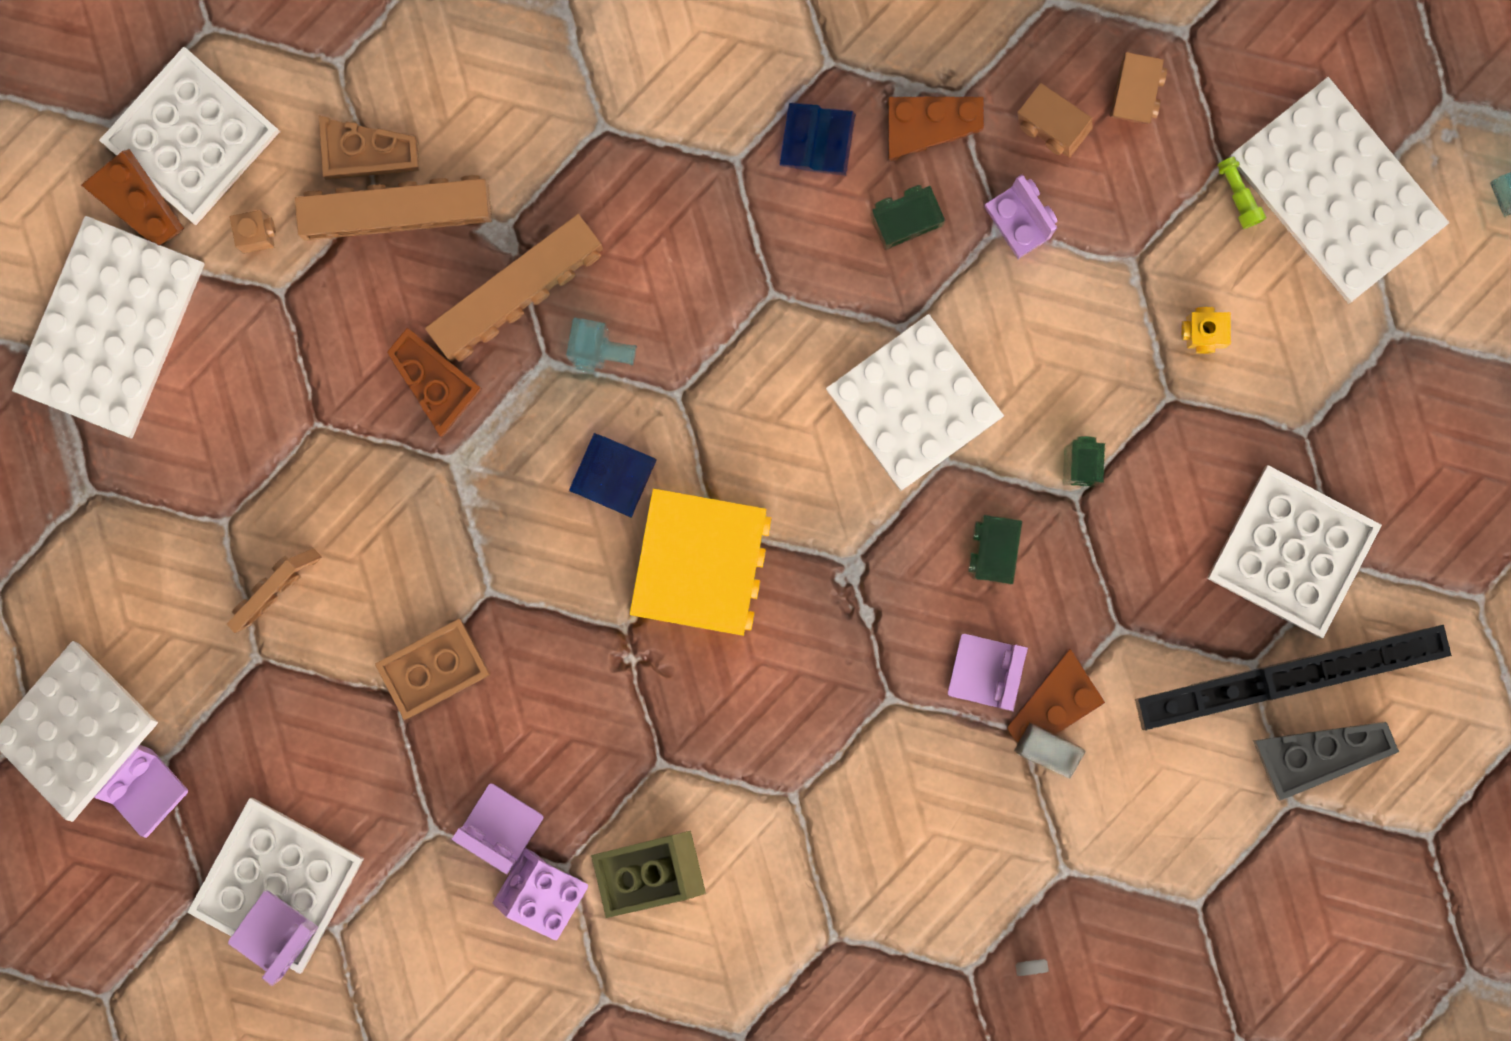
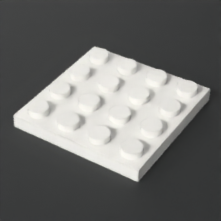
[99,47,280,225]
[826,314,1004,491]
[1207,465,1382,638]
[0,641,158,822]
[187,798,364,974]

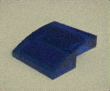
[780,103,856,176]
[569,433,657,518]

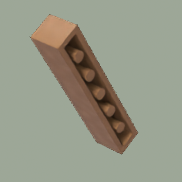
[295,175,492,241]
[425,214,603,362]

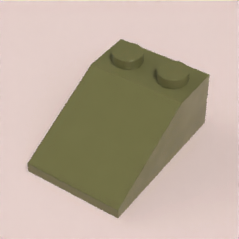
[591,831,706,918]

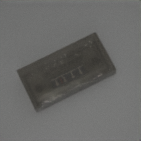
[1014,723,1086,778]

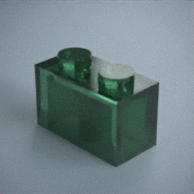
[870,185,945,250]
[1063,436,1105,487]
[968,515,1022,585]

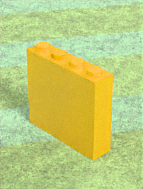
[630,488,772,636]

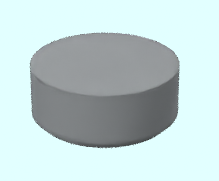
[1015,959,1049,976]

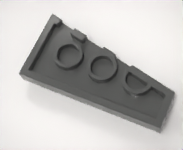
[1253,722,1399,801]

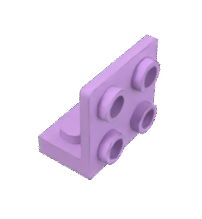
[984,174,1057,259]
[948,634,1028,711]
[94,744,188,838]
[451,783,544,874]
[492,848,588,940]
[228,890,318,986]

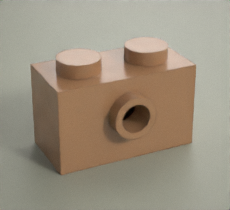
[1110,52,1167,124]
[1017,83,1093,158]

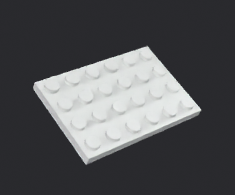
[1228,77,1449,304]
[12,216,205,439]

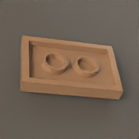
[375,618,491,721]

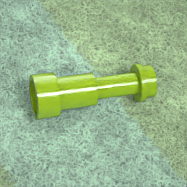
[1217,156,1267,229]

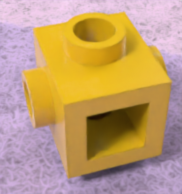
[1181,307,1231,354]

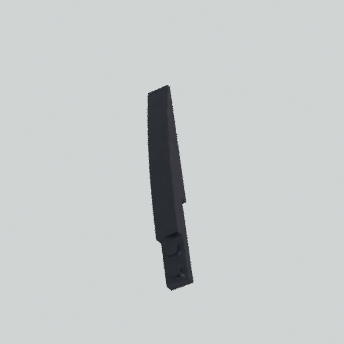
[1135,625,1452,730]

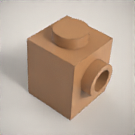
[230,210,276,253]

